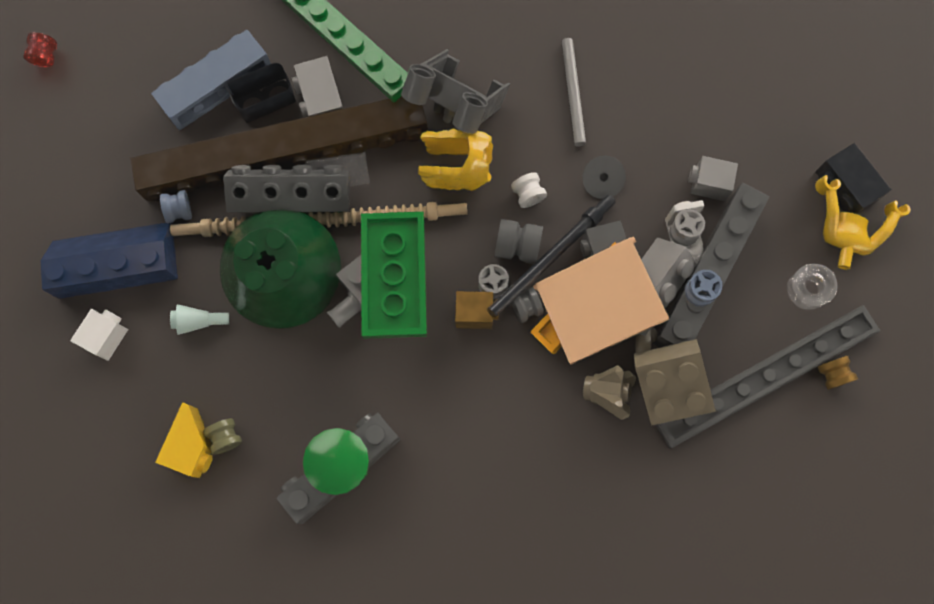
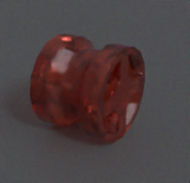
[23,32,58,67]

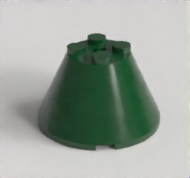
[220,210,341,329]

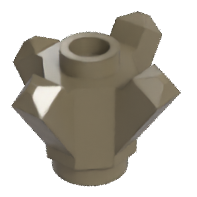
[583,365,636,420]

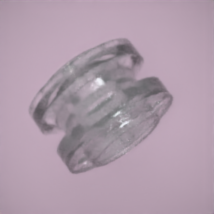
[787,264,837,310]

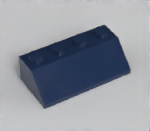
[40,223,178,299]

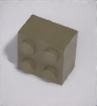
[634,339,716,426]

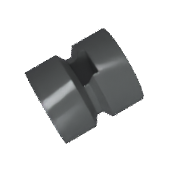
[494,219,543,264]

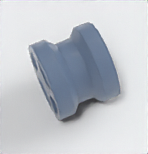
[160,190,192,224]
[685,270,722,307]

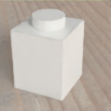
[70,309,128,361]

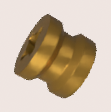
[818,356,858,390]

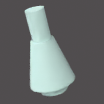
[170,304,229,335]

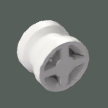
[511,173,547,208]

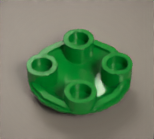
[303,428,369,495]

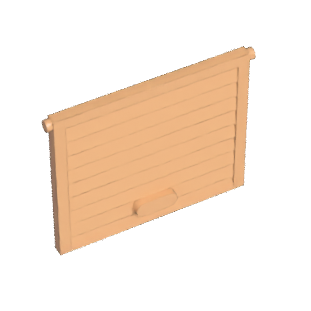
[533,237,669,364]

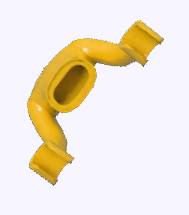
[815,175,911,270]

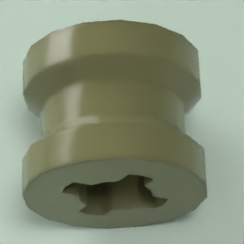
[203,418,243,455]

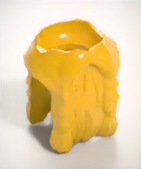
[418,128,493,191]

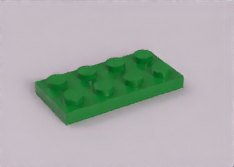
[361,211,427,339]

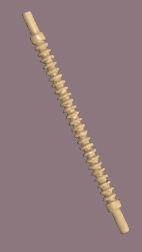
[170,202,468,237]

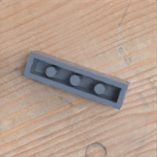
[151,30,271,131]

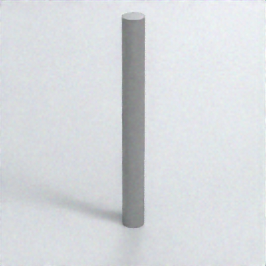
[562,38,586,146]

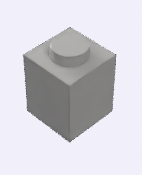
[688,156,738,201]

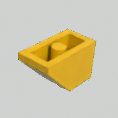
[155,402,212,478]

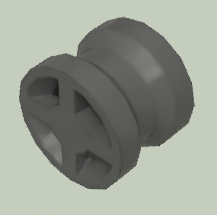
[511,287,544,324]

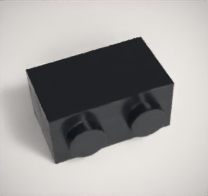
[815,143,892,214]

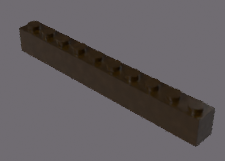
[130,96,428,201]

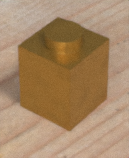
[455,291,499,329]

